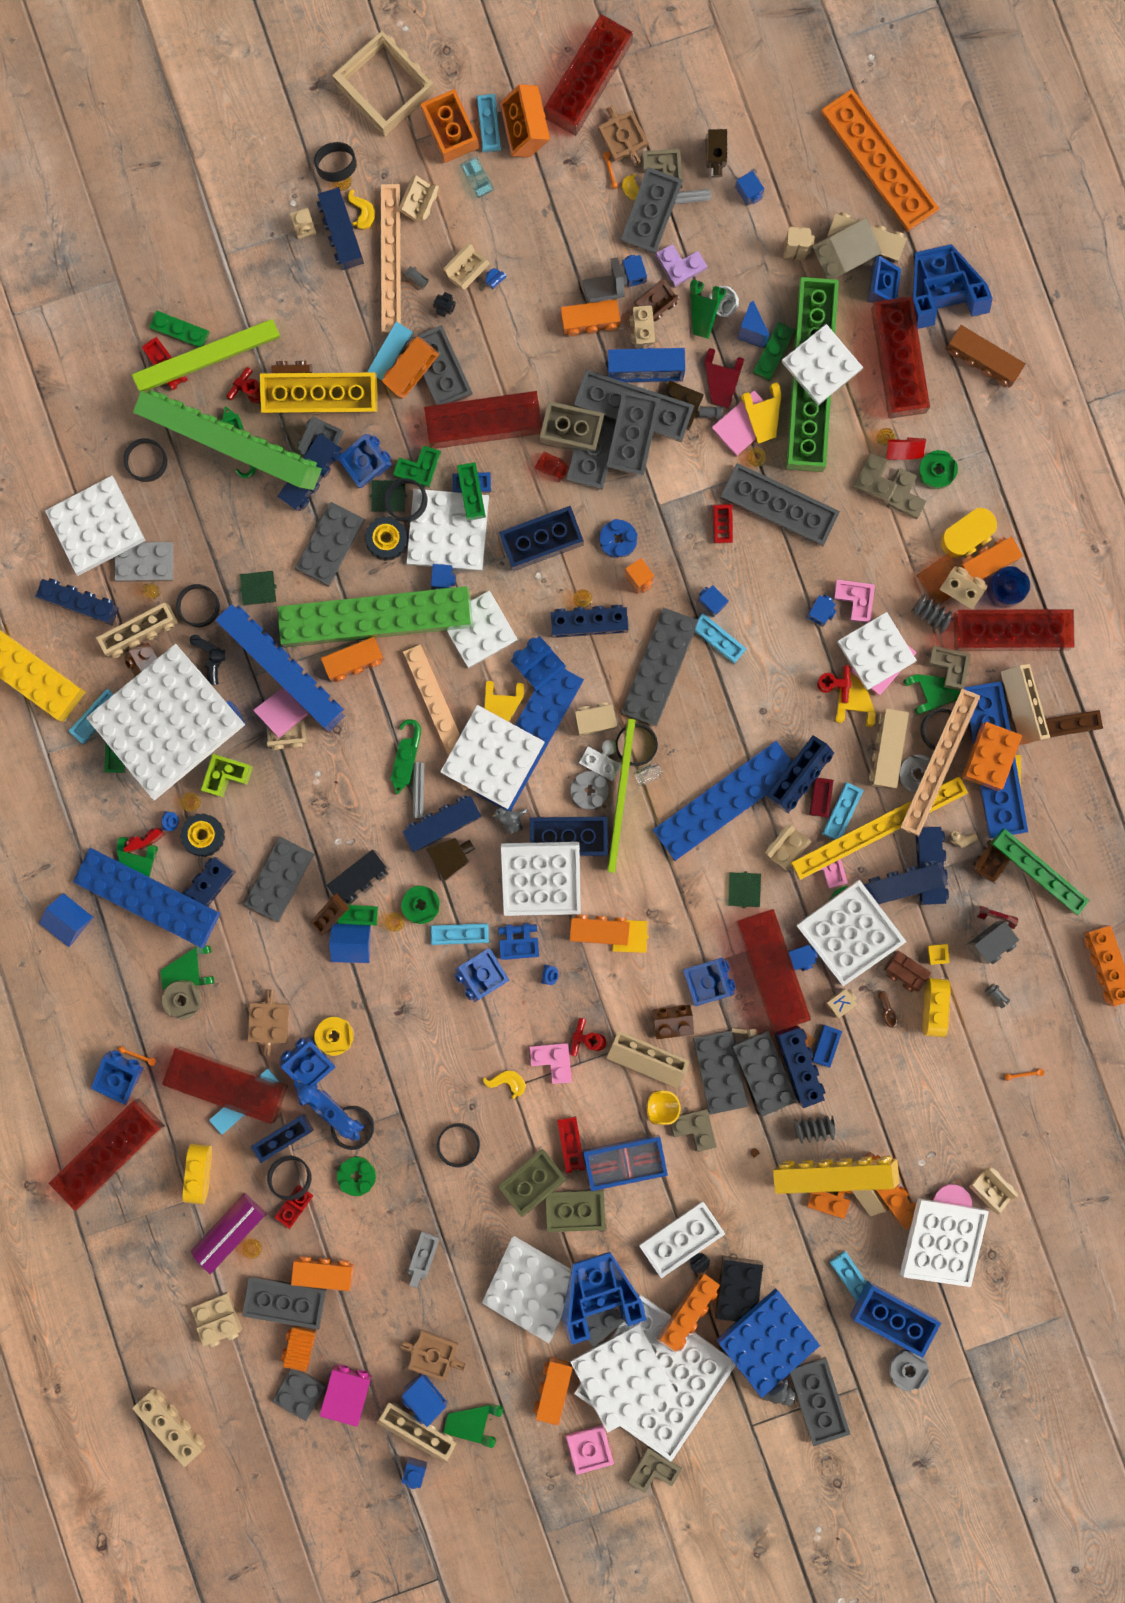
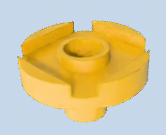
[314,1016,354,1056]

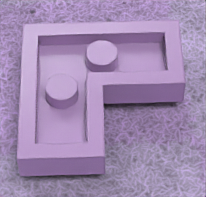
[656,244,707,287]

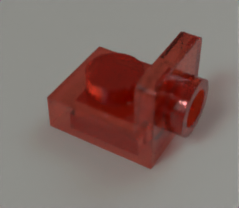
[534,451,568,482]

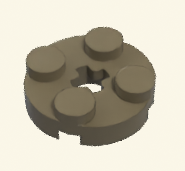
[162,980,202,1020]

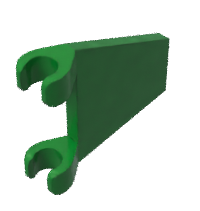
[690,280,726,339]
[904,674,961,715]
[117,837,158,877]
[160,946,214,990]
[443,1404,504,1448]

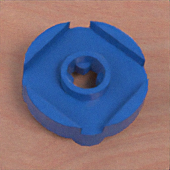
[600,519,637,558]

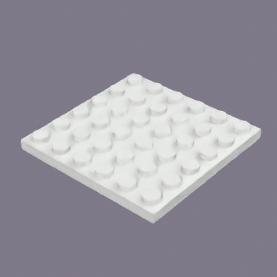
[86,644,245,801]
[574,1294,736,1461]

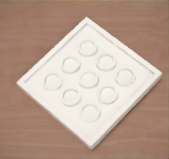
[45,476,146,576]
[407,489,489,571]
[440,705,545,809]
[501,842,581,916]
[797,879,906,986]
[900,1198,989,1287]
[482,1236,571,1343]
[570,1323,677,1433]

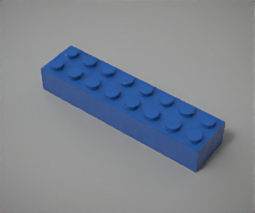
[216,604,345,732]

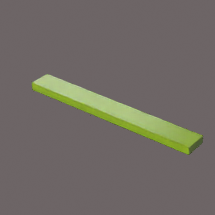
[132,319,281,393]
[607,719,635,873]

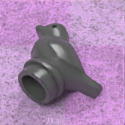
[492,808,528,834]
[762,1380,795,1406]

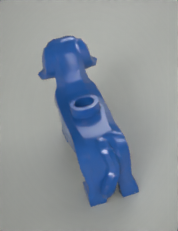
[293,1081,364,1141]

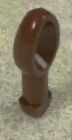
[878,991,898,1028]

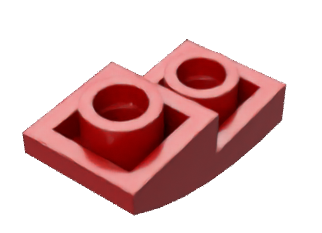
[886,437,926,460]
[123,828,166,853]
[274,1185,314,1230]

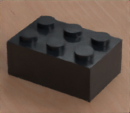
[326,849,390,905]
[715,1256,763,1322]

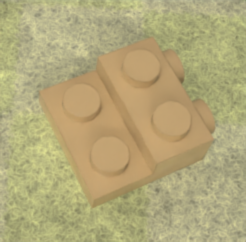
[191,1292,242,1348]

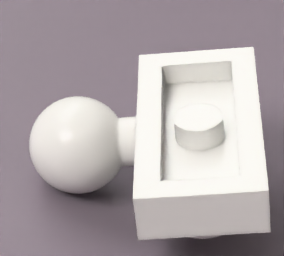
[579,739,621,781]

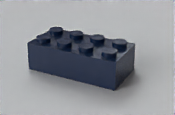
[499,506,584,572]
[530,817,608,857]

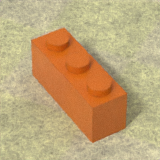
[561,300,620,337]
[382,336,440,399]
[960,536,1023,580]
[321,637,384,683]
[570,914,630,945]
[291,1256,354,1291]
[533,1357,573,1426]

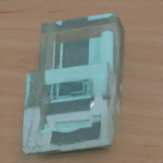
[460,156,495,199]

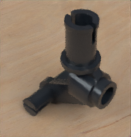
[189,634,225,685]

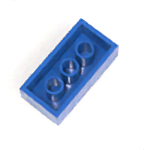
[850,1281,941,1358]

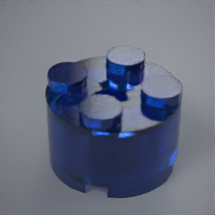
[987,566,1030,608]

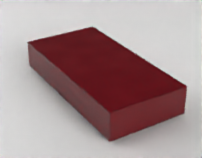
[809,778,834,818]

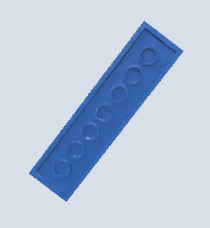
[477,669,584,811]
[964,681,1028,839]
[653,741,792,861]
[73,848,221,948]

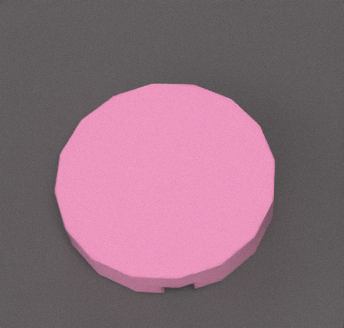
[933,1184,972,1207]

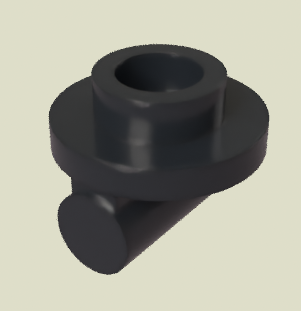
[690,1253,710,1273]

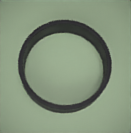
[314,142,357,182]
[123,438,168,482]
[384,478,428,522]
[176,584,220,627]
[921,709,965,750]
[616,723,658,766]
[331,1106,374,1150]
[437,1123,480,1168]
[267,1156,312,1201]

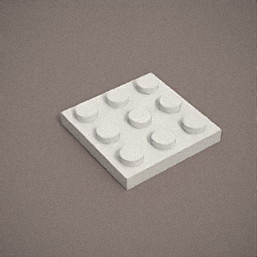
[782,324,863,405]
[447,591,518,669]
[837,612,917,691]

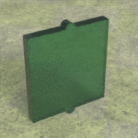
[370,480,407,512]
[240,571,277,606]
[728,871,761,908]

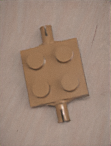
[598,105,649,166]
[248,990,289,1056]
[401,1330,466,1382]

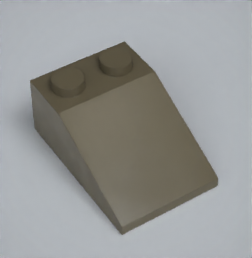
[813,217,882,279]
[540,401,604,451]

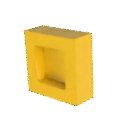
[927,944,950,965]

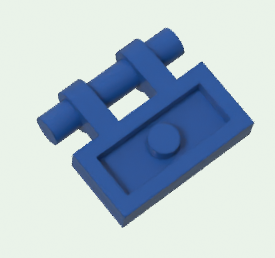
[498,923,539,960]

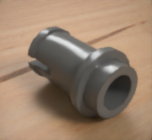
[404,266,429,289]
[699,405,723,420]
[985,983,1010,1008]

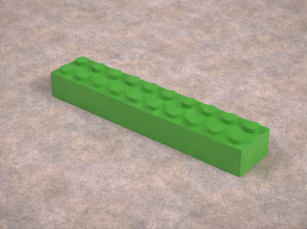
[785,277,839,472]
[133,389,322,490]
[277,586,473,648]

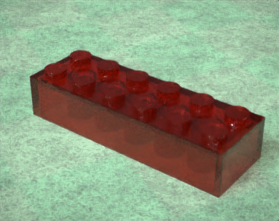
[544,14,633,136]
[871,296,930,419]
[424,391,542,449]
[953,609,1075,651]
[735,909,811,1032]
[162,1047,288,1124]
[49,1098,165,1211]

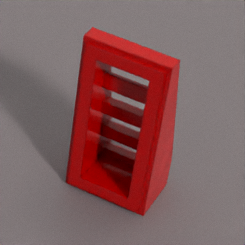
[712,504,733,543]

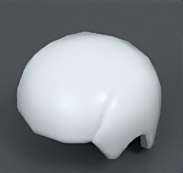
[709,286,739,317]

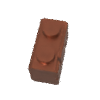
[884,950,931,992]

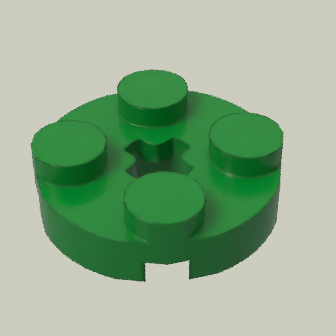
[919,450,958,489]
[401,886,440,924]
[337,1156,376,1196]

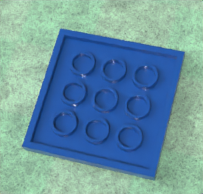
[716,1288,820,1398]

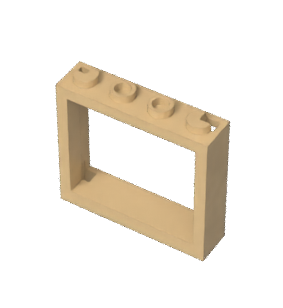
[332,31,434,136]

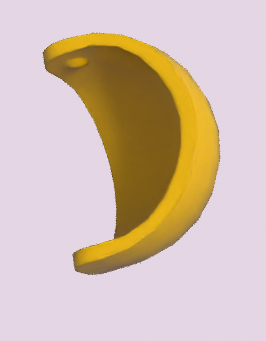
[647,1091,681,1125]

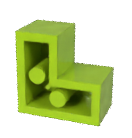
[201,754,253,798]

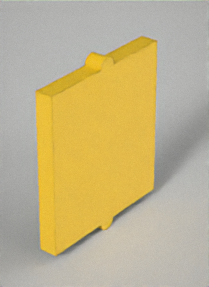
[613,920,649,953]

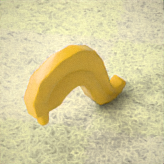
[622,174,639,201]
[348,189,375,230]
[483,1070,526,1099]

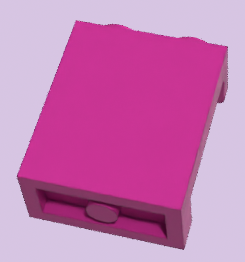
[320,1364,372,1427]

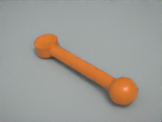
[603,151,618,189]
[118,1046,156,1066]
[1004,1068,1045,1081]

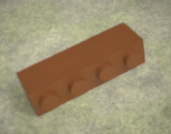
[946,325,1026,388]

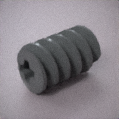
[911,594,954,634]
[794,1115,835,1144]

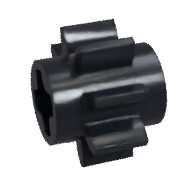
[433,292,456,318]

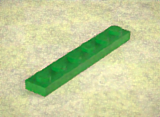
[990,828,1090,915]

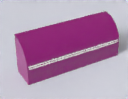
[191,1193,267,1274]

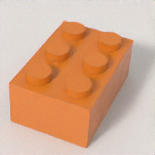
[500,84,550,157]
[420,89,479,163]
[961,722,1023,791]

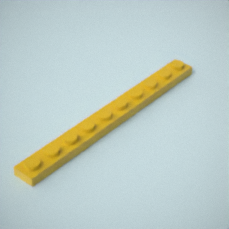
[790,776,968,880]

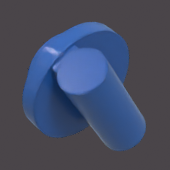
[485,268,506,289]
[161,811,179,831]
[541,964,559,985]

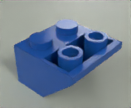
[402,1373,447,1427]

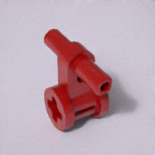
[226,367,261,403]
[817,665,852,704]
[570,1018,607,1057]

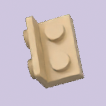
[765,824,811,872]

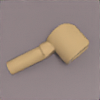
[732,1028,759,1037]

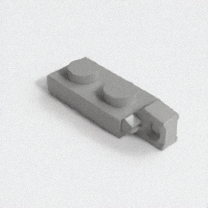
[408,1231,440,1288]

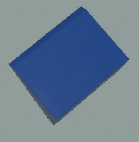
[867,256,901,306]
[737,301,769,348]
[39,893,94,947]
[329,924,371,963]

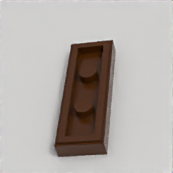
[1045,710,1103,738]
[310,894,349,936]

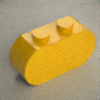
[940,508,997,558]
[923,978,951,1037]
[182,1144,212,1205]

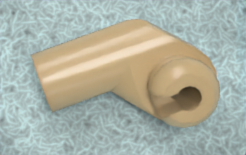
[949,831,978,848]

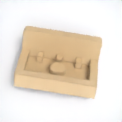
[398,175,439,222]
[443,243,490,290]
[629,306,655,349]
[266,720,307,750]
[969,1167,1018,1215]

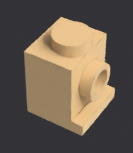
[290,208,316,239]

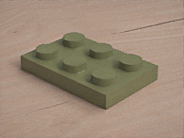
[498,1149,567,1218]
[546,1189,606,1232]

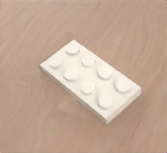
[639,1201,725,1278]

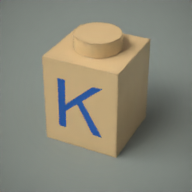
[825,988,857,1018]

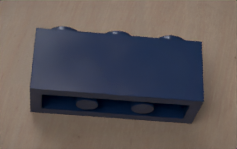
[251,1114,314,1163]

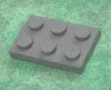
[115,542,174,582]

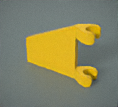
[741,383,781,444]
[835,671,876,727]
[484,681,524,722]

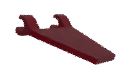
[705,348,744,409]
[977,905,1018,929]

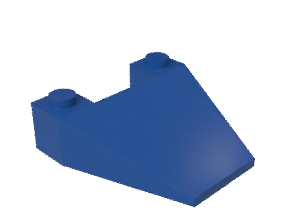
[911,244,993,329]
[562,1252,646,1345]

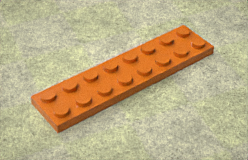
[821,89,940,232]

